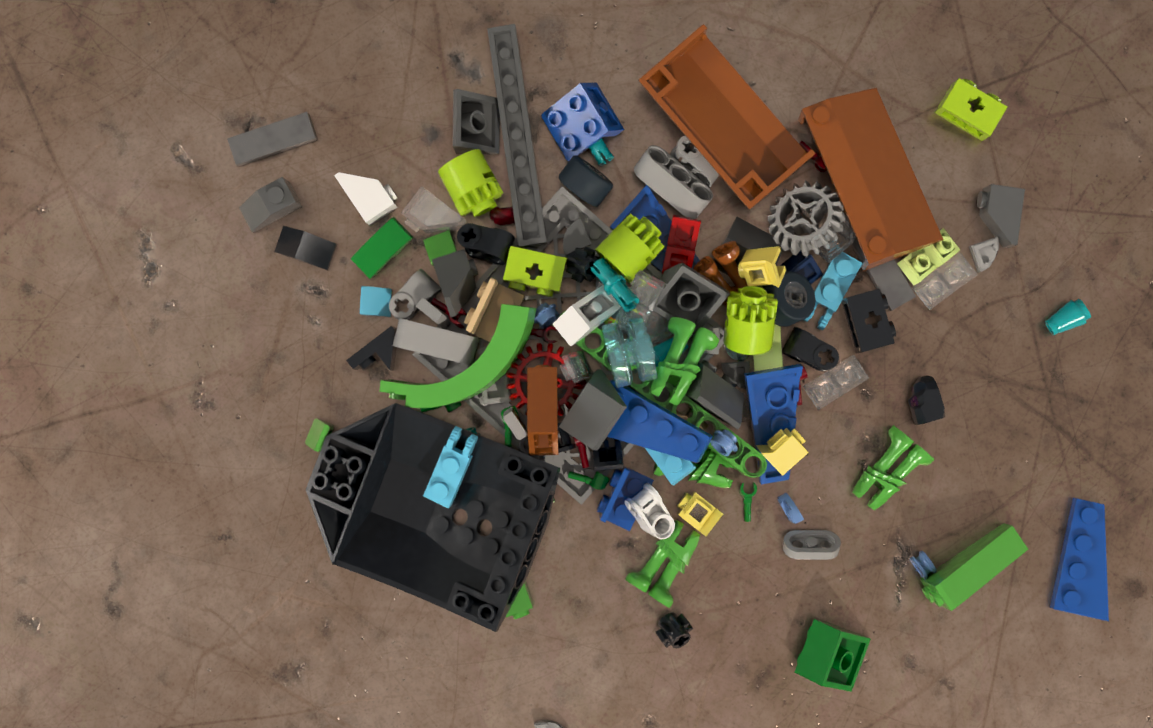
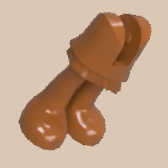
[693,241,748,308]

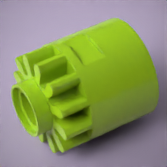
[438,149,503,217]
[595,213,665,284]
[723,286,778,355]

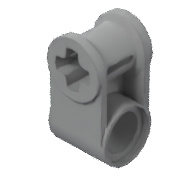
[670,136,719,188]
[389,269,441,320]

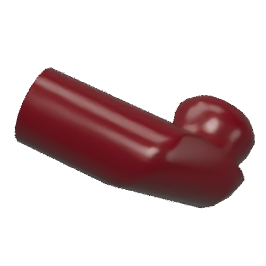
[489,206,515,226]

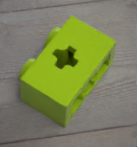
[934,78,1007,141]
[503,246,567,297]

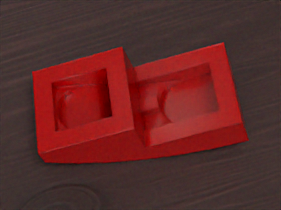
[662,215,701,274]

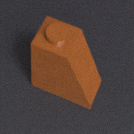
[527,365,559,455]

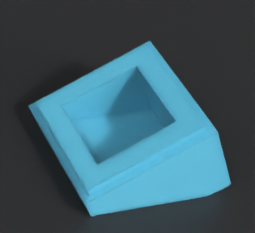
[360,286,392,317]

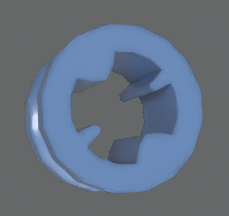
[910,550,937,579]

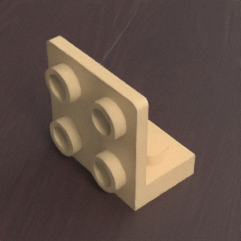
[464,277,525,342]

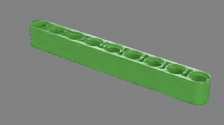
[559,311,767,478]

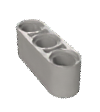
[634,145,713,219]
[392,318,479,366]

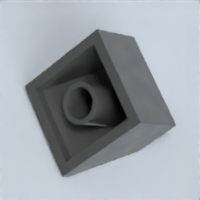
[673,360,744,430]

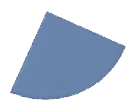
[777,493,804,524]

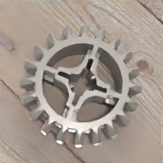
[767,180,845,257]

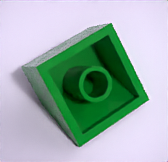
[794,619,871,692]

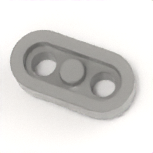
[783,530,841,560]

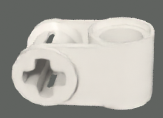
[624,483,675,539]

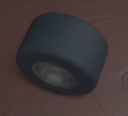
[559,155,613,207]
[762,271,816,327]

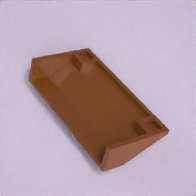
[638,24,815,210]
[798,88,943,271]

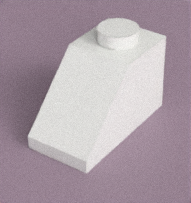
[334,172,398,226]
[553,285,621,346]

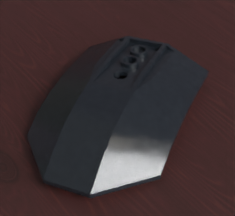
[306,403,560,632]

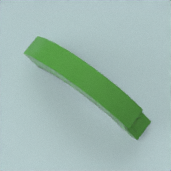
[379,304,537,408]

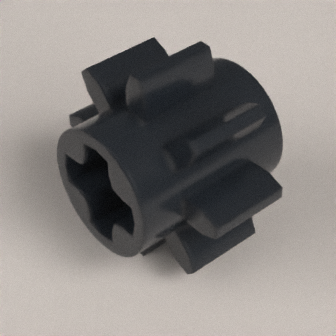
[566,247,601,283]
[656,613,693,649]

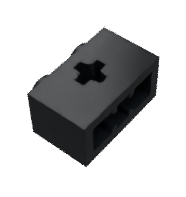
[841,289,896,353]

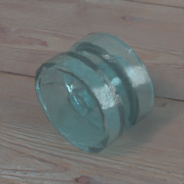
[601,316,657,388]

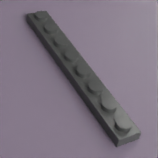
[487,24,548,248]

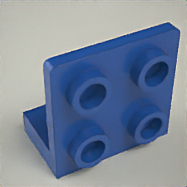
[541,82,624,161]
[597,465,654,531]

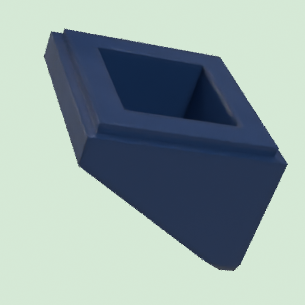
[781,250,823,284]

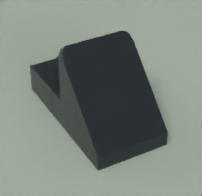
[346,326,397,371]

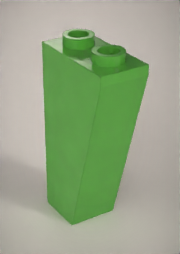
[920,523,1028,611]

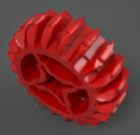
[506,343,583,416]

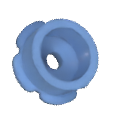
[534,303,560,329]
[710,430,738,456]

